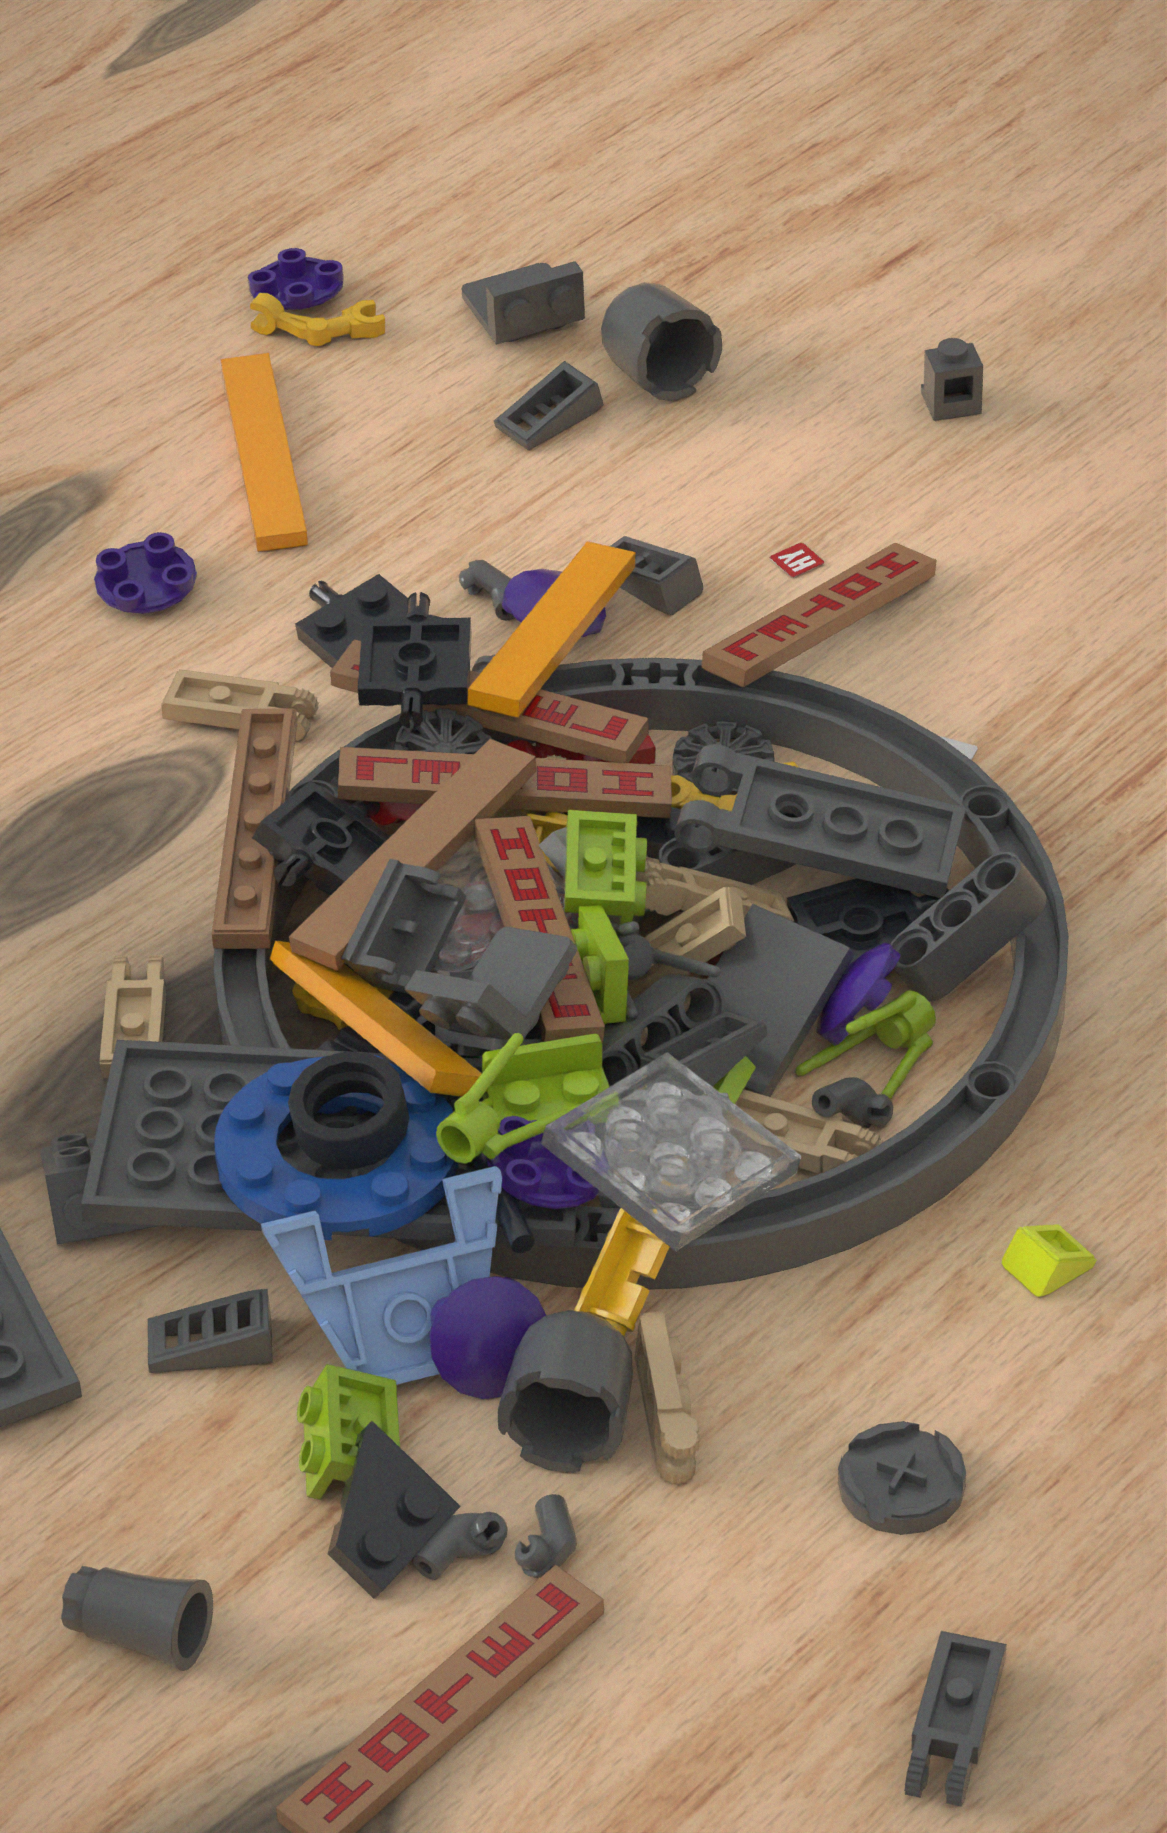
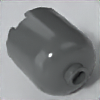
[601,282,722,401]
[498,1310,633,1473]

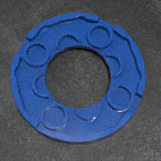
[214,1055,459,1241]

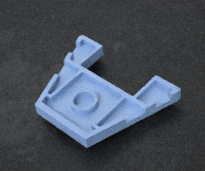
[261,1166,502,1385]

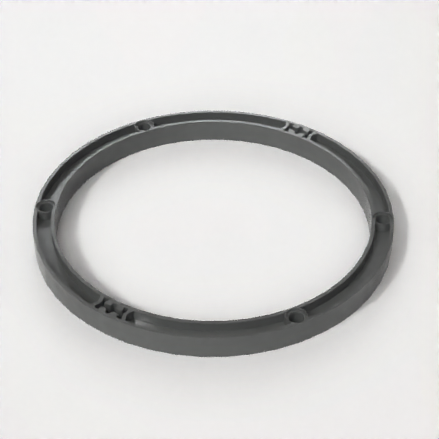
[213,657,1069,1290]

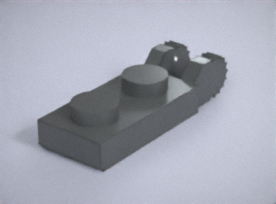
[904,1631,1007,1807]

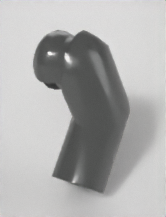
[459,560,515,621]
[812,1077,893,1128]
[515,1494,577,1578]
[413,1512,508,1580]

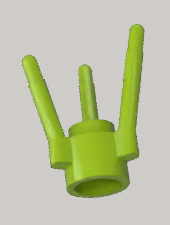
[795,990,936,1099]
[436,1033,584,1163]

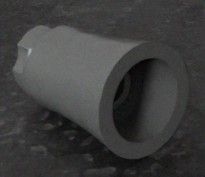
[61,1566,213,1671]

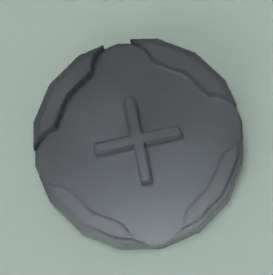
[838,1421,966,1535]

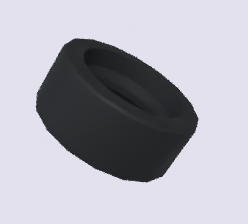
[288,1051,410,1170]

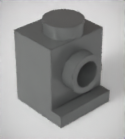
[921,338,983,421]

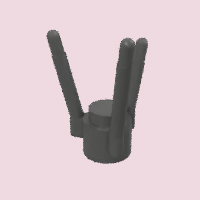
[611,922,721,1020]

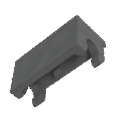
[341,859,467,994]

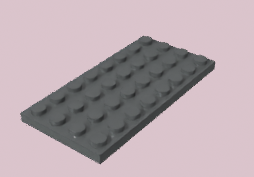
[81,1040,578,1248]

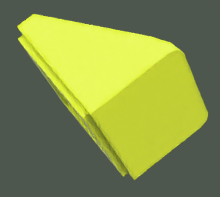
[1002,1224,1097,1297]

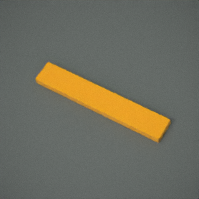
[221,353,308,552]
[468,541,636,717]
[270,940,482,1097]

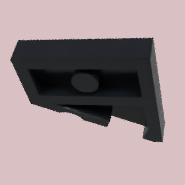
[327,1421,461,1599]

